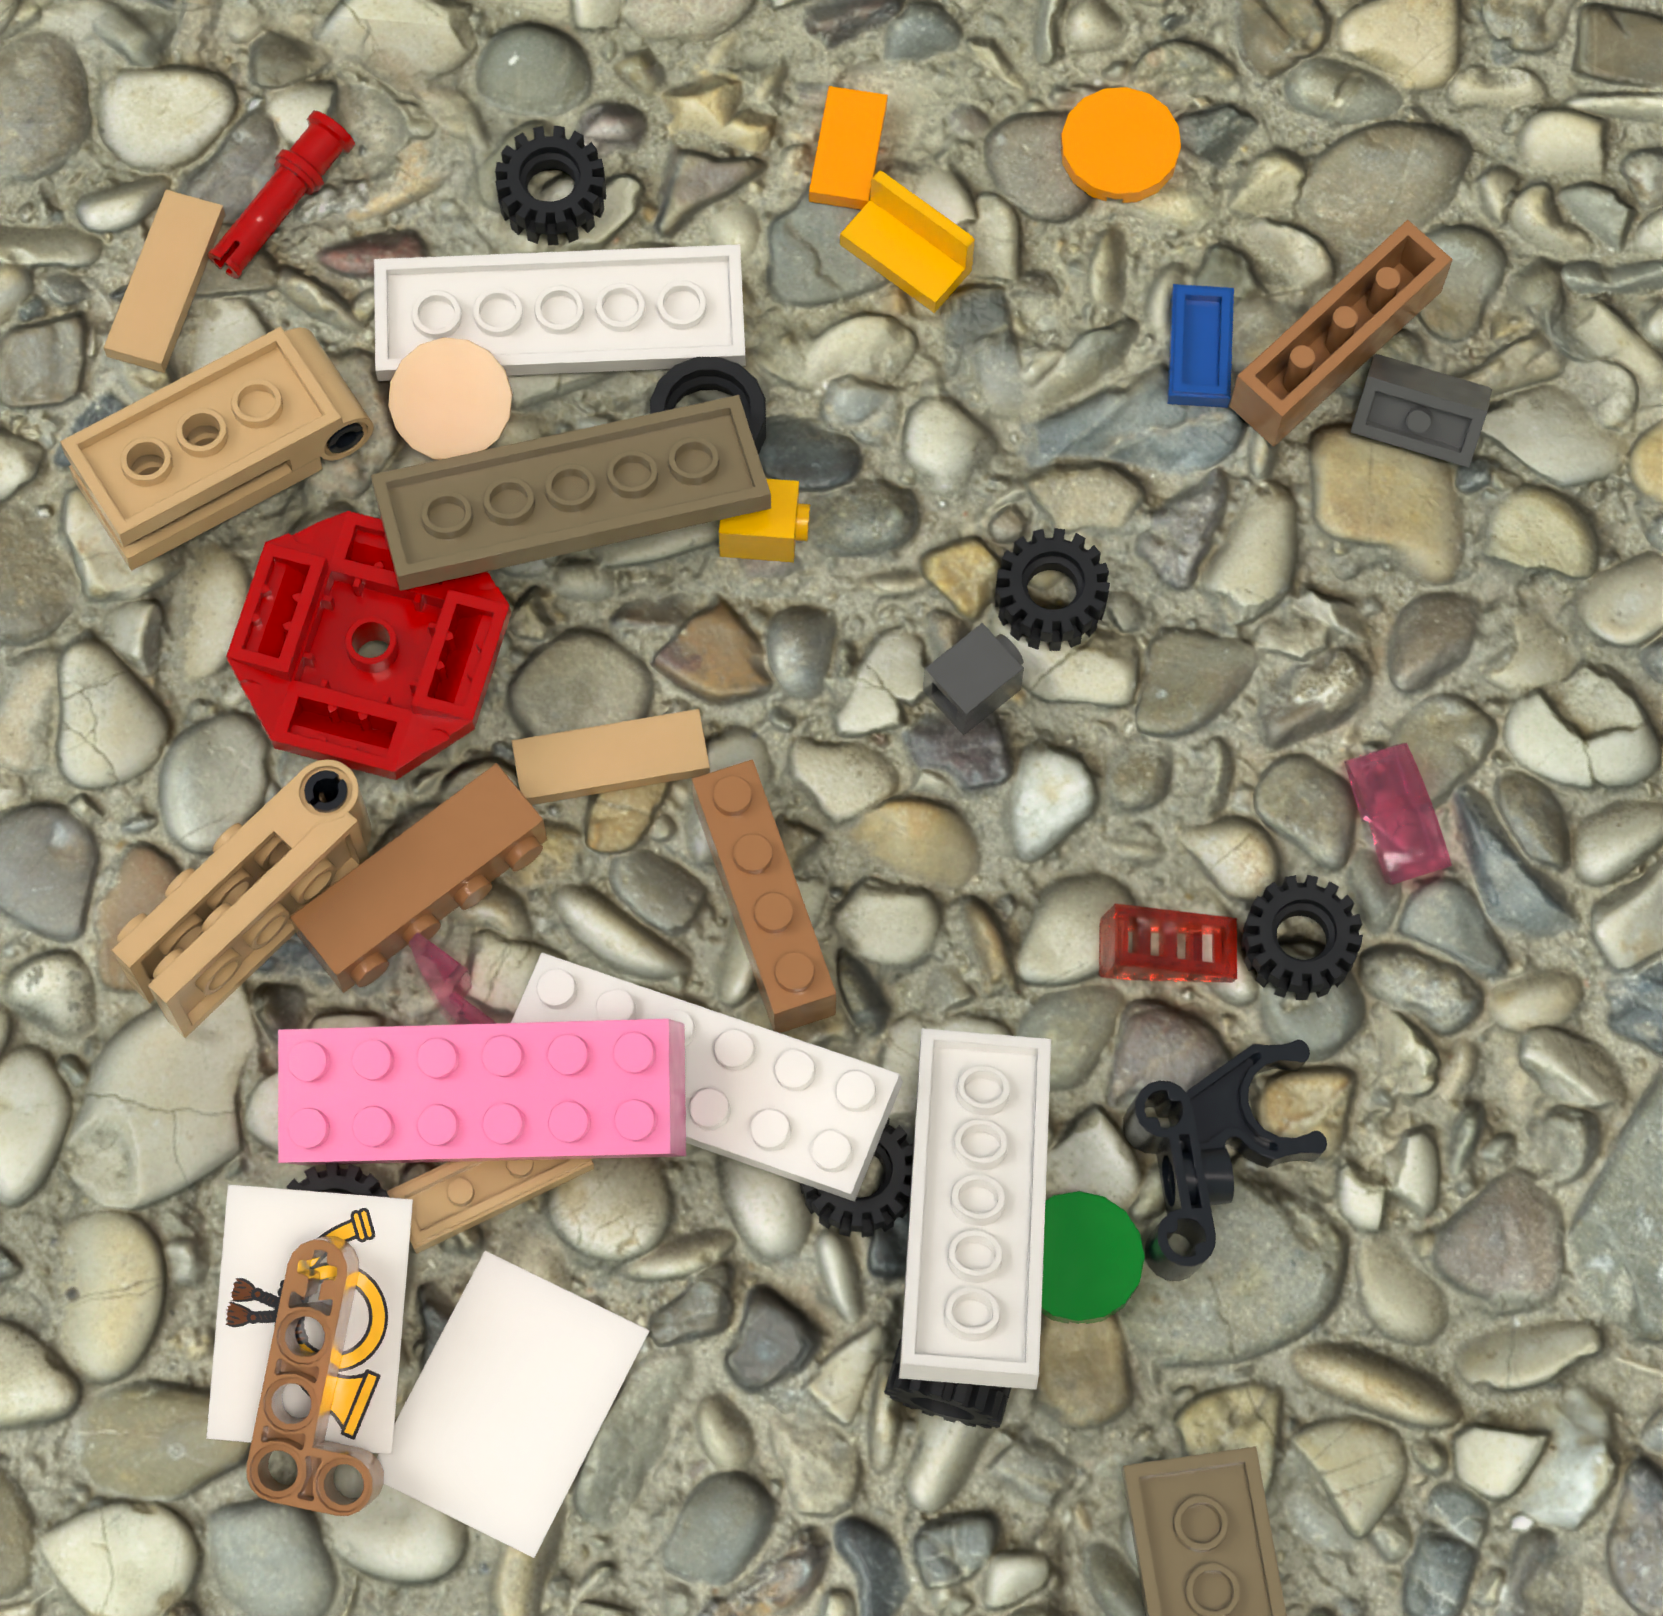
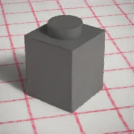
[923,623,1024,735]

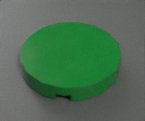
[1041,1191,1145,1324]

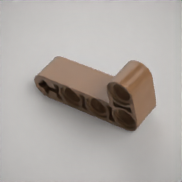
[247,1236,384,1516]

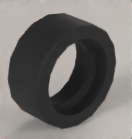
[650,357,766,455]

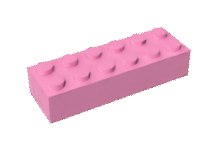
[278,1019,686,1165]

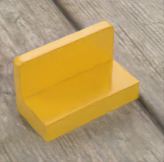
[840,170,975,313]

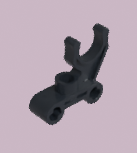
[1123,1040,1327,1281]

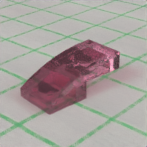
[1344,742,1452,885]
[409,932,496,1025]

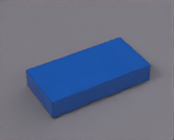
[1167,284,1234,408]

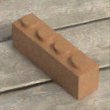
[1229,220,1453,447]
[692,759,836,1033]
[290,763,547,993]

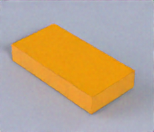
[809,86,888,210]

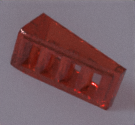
[1099,903,1237,983]

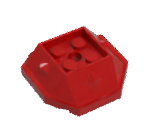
[226,511,511,780]

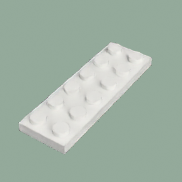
[374,244,746,381]
[511,953,903,1202]
[899,1028,1051,1390]

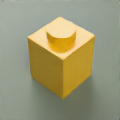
[719,478,810,563]

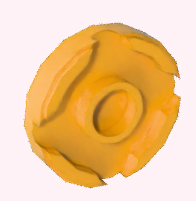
[1061,87,1181,203]

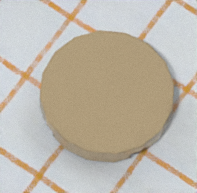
[388,337,513,460]

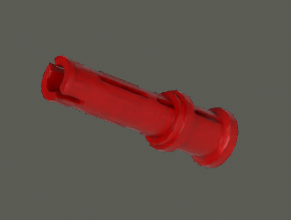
[207,110,355,279]

